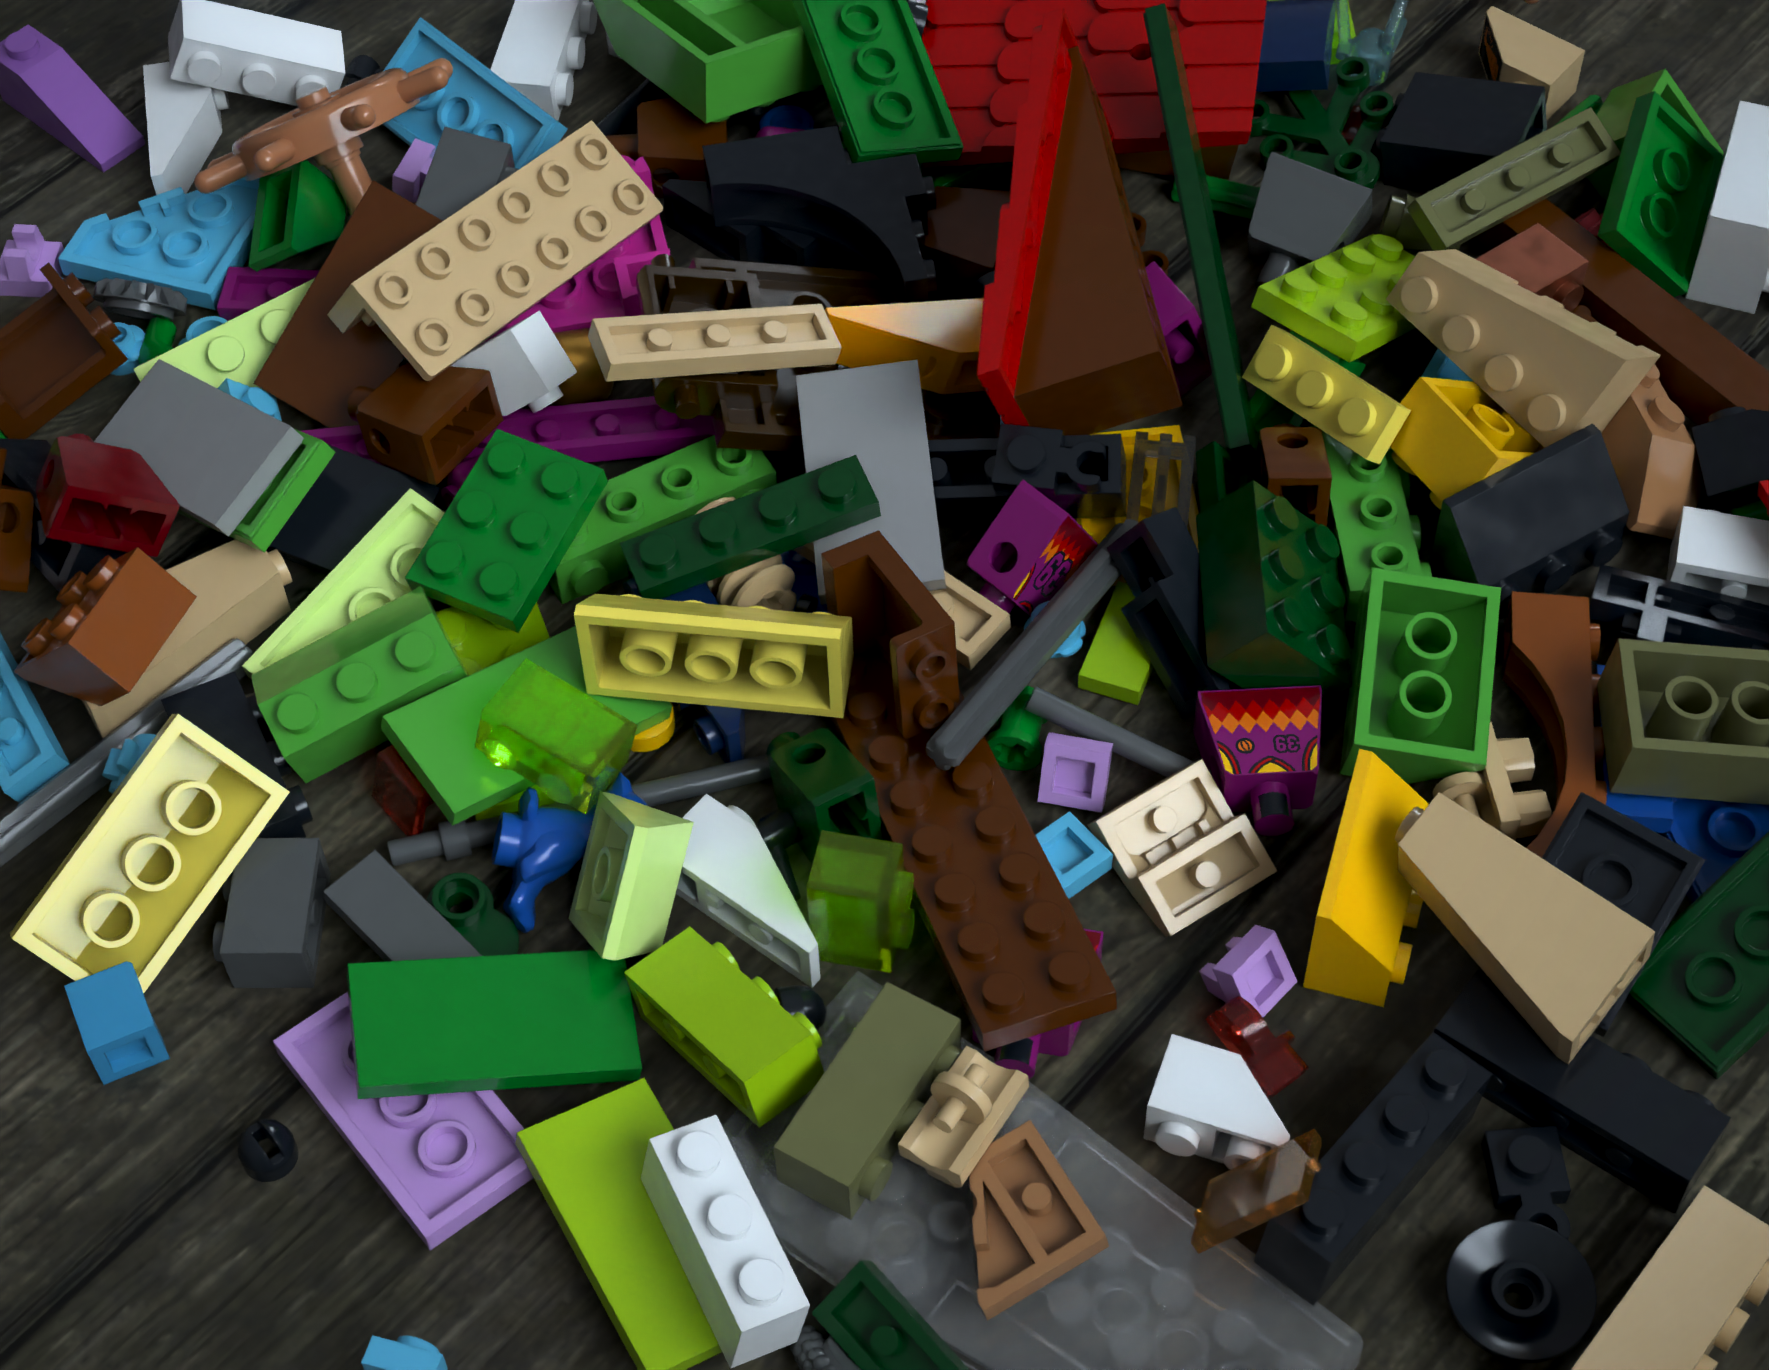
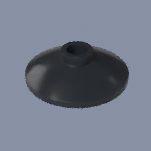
[1445,1220,1597,1363]

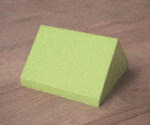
[568,791,694,960]

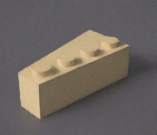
[1386,249,1661,448]
[1571,1185,1769,1370]

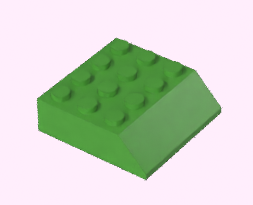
[593,0,823,124]

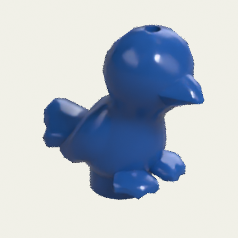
[492,772,648,933]

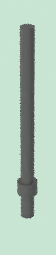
[387,754,772,867]

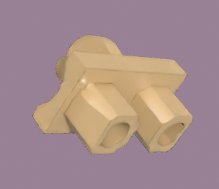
[1433,722,1551,841]
[898,1045,1029,1188]

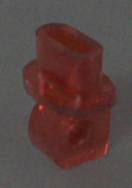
[1205,996,1309,1100]

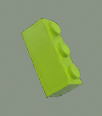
[624,926,824,1128]

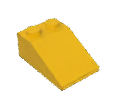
[1390,377,1545,510]

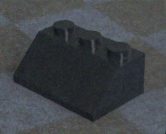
[1429,423,1630,619]

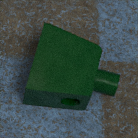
[766,728,888,891]

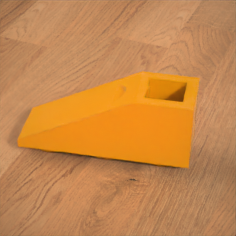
[825,298,986,394]

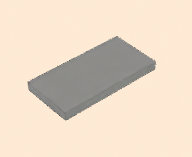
[94,359,304,537]
[796,359,946,605]

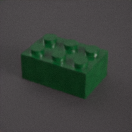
[1196,480,1352,703]

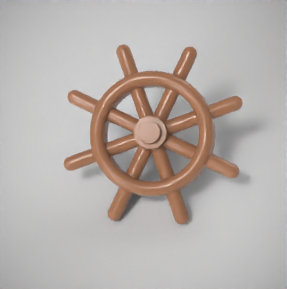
[194,58,453,215]

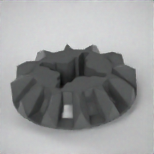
[93,278,187,322]

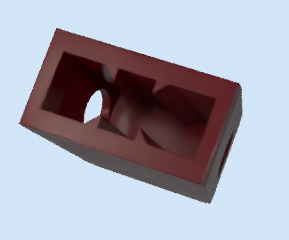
[36,433,180,557]

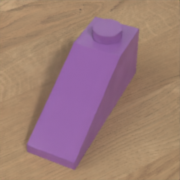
[0,24,145,173]

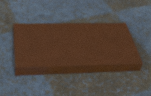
[253,180,443,428]

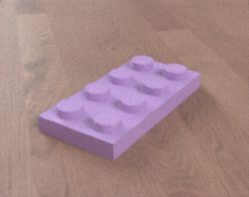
[273,992,533,1251]

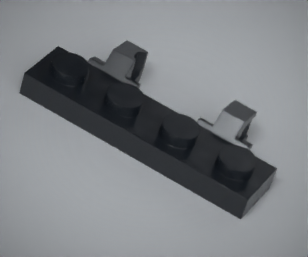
[1589,564,1769,650]

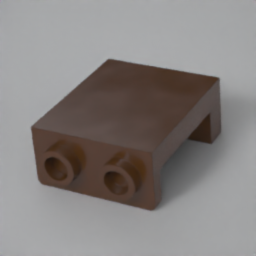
[0,262,128,439]
[821,530,960,739]

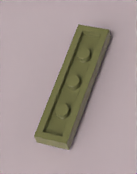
[1406,107,1621,251]

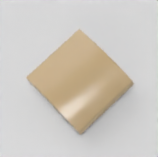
[1087,759,1277,937]

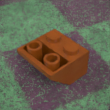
[14,547,197,706]

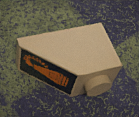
[1478,6,1585,121]

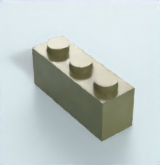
[774,982,963,1220]

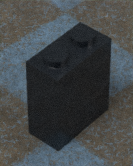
[1375,72,1547,191]

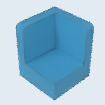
[64,962,170,1085]

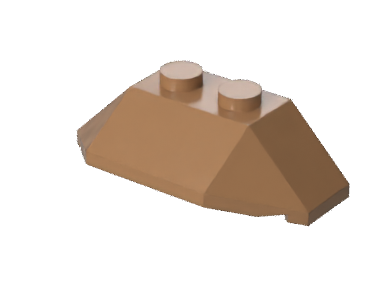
[1601,364,1706,539]

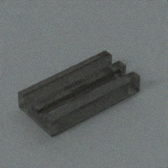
[1126,431,1197,529]

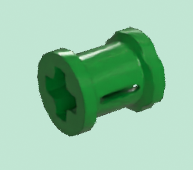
[986,686,1047,771]

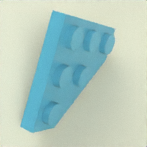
[58,177,260,310]

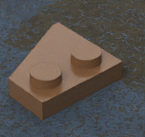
[969,1120,1109,1321]

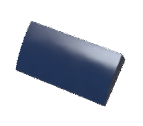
[1256,0,1336,92]

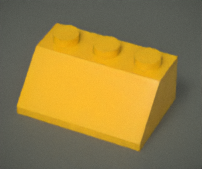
[1303,749,1429,1007]

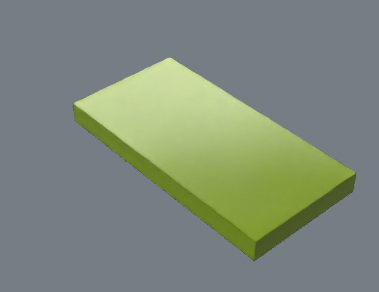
[515,1078,722,1370]

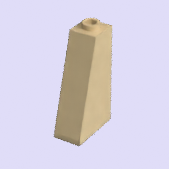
[81,539,292,739]
[1395,792,1655,1065]

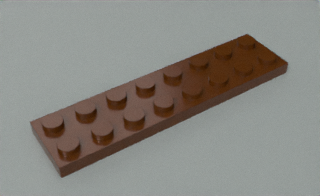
[829,648,1117,1052]

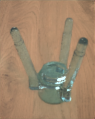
[1335,0,1409,86]

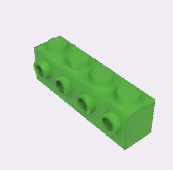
[1307,421,1432,630]
[548,435,777,604]

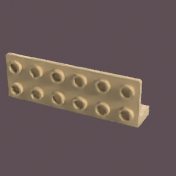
[327,120,663,381]

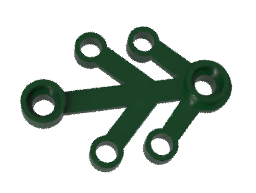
[1250,56,1394,190]

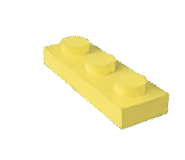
[1242,325,1411,465]

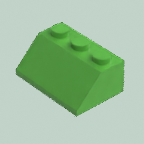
[1340,567,1501,784]
[251,586,469,783]

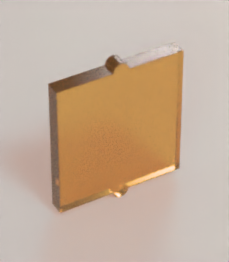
[1190,1128,1322,1254]

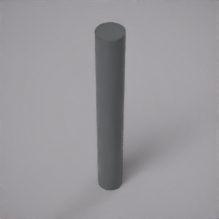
[1024,686,1211,777]

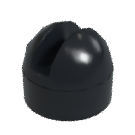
[774,985,827,1031]
[238,1119,299,1182]

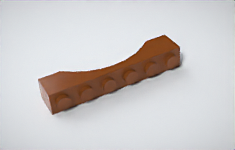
[1502,591,1607,858]

